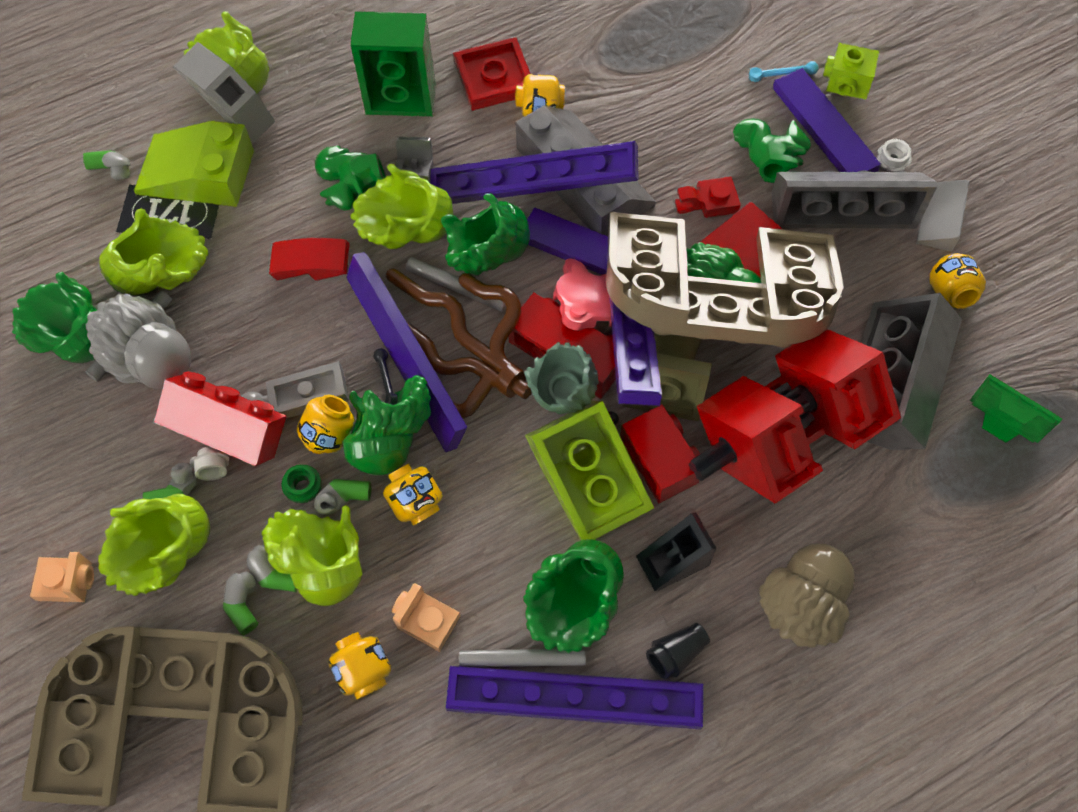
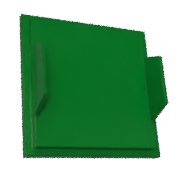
[969,374,1062,443]

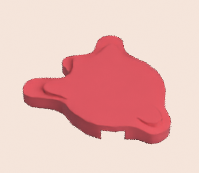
[553,259,612,331]

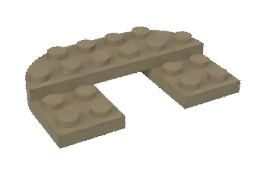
[605,212,843,348]
[22,626,303,812]

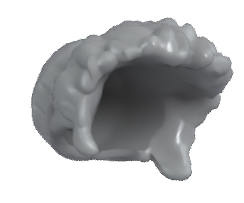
[86,294,191,389]

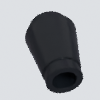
[646,623,710,679]

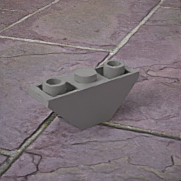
[173,42,275,144]

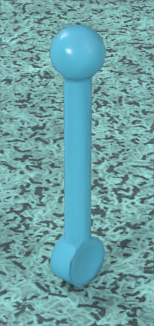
[749,61,819,82]

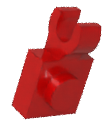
[675,176,741,218]

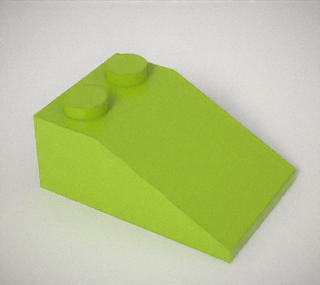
[134,121,254,207]
[525,401,654,540]

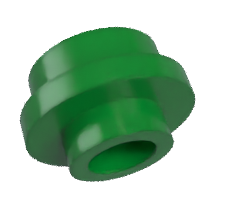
[281,465,322,503]

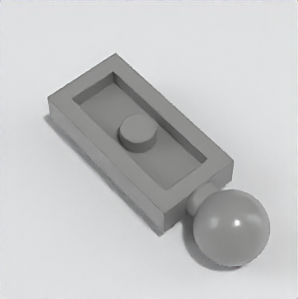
[241,361,349,418]

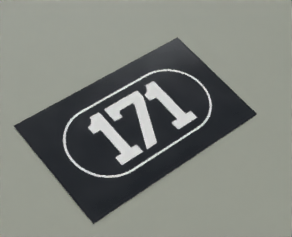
[116,185,219,239]

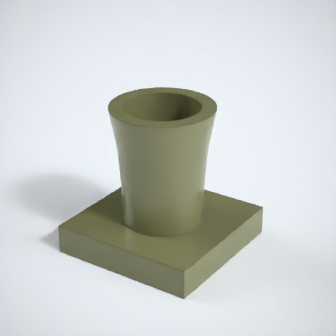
[623,332,712,421]

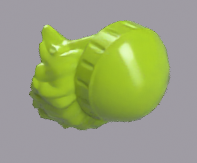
[184,12,270,93]
[350,164,454,249]
[99,209,208,295]
[98,494,210,596]
[261,505,363,606]

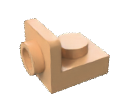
[30,552,94,603]
[392,583,461,652]

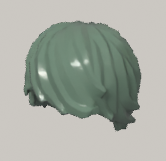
[524,342,599,414]

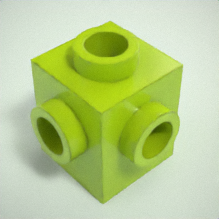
[823,43,880,100]

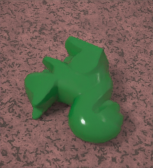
[733,118,811,183]
[315,145,386,210]

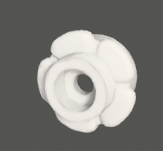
[877,139,912,172]
[190,447,229,481]

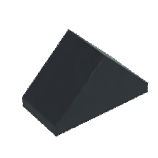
[636,513,717,591]

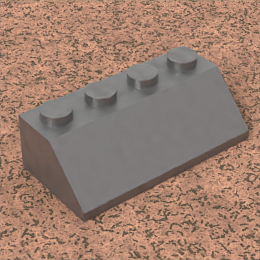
[516,105,656,236]
[772,170,937,229]
[861,293,962,450]

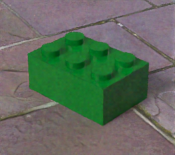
[350,11,436,117]

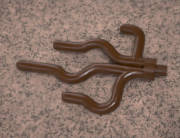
[386,268,532,419]

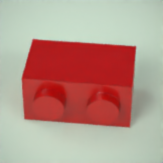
[620,404,700,504]

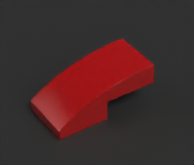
[269,238,350,281]

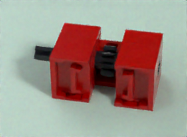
[688,329,901,504]

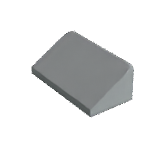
[916,180,969,252]

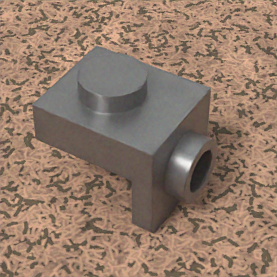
[395,137,433,182]

